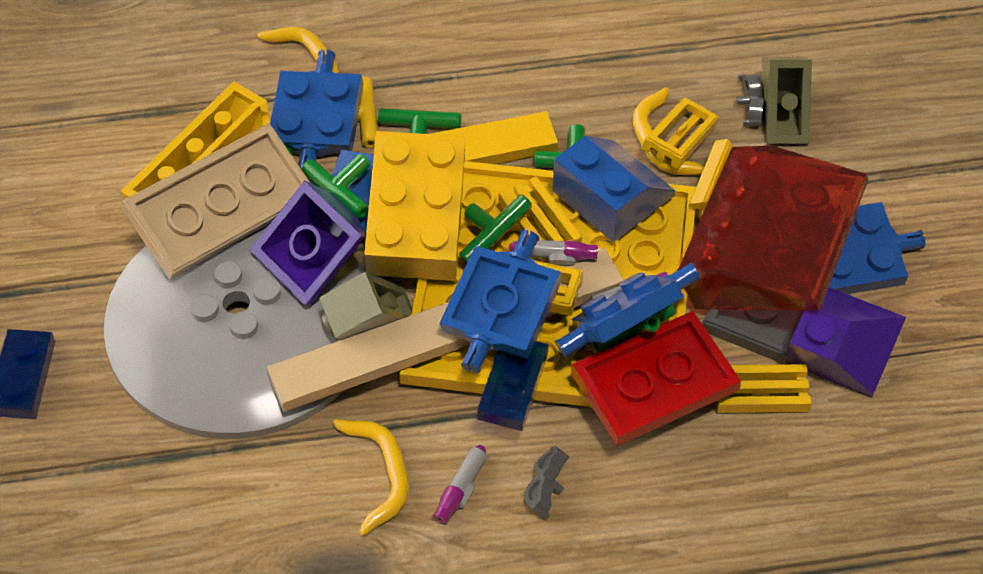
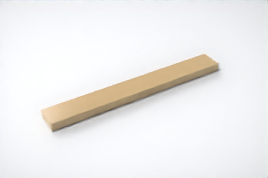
[266,247,624,412]

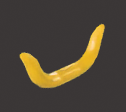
[258,26,339,73]
[633,87,705,176]
[333,419,410,536]

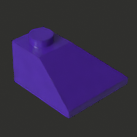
[250,180,366,307]
[786,284,906,398]

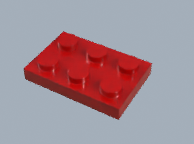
[571,311,741,446]

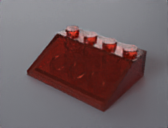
[678,145,869,311]

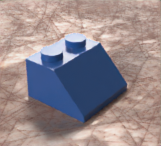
[552,136,675,243]

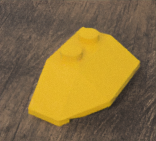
[120,81,270,199]

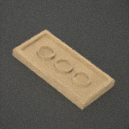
[120,123,310,280]

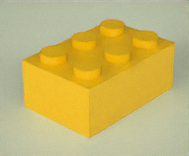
[364,131,465,281]

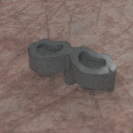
[736,74,764,127]
[524,446,569,519]

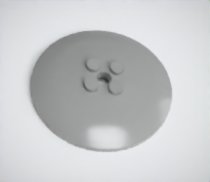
[104,224,364,439]

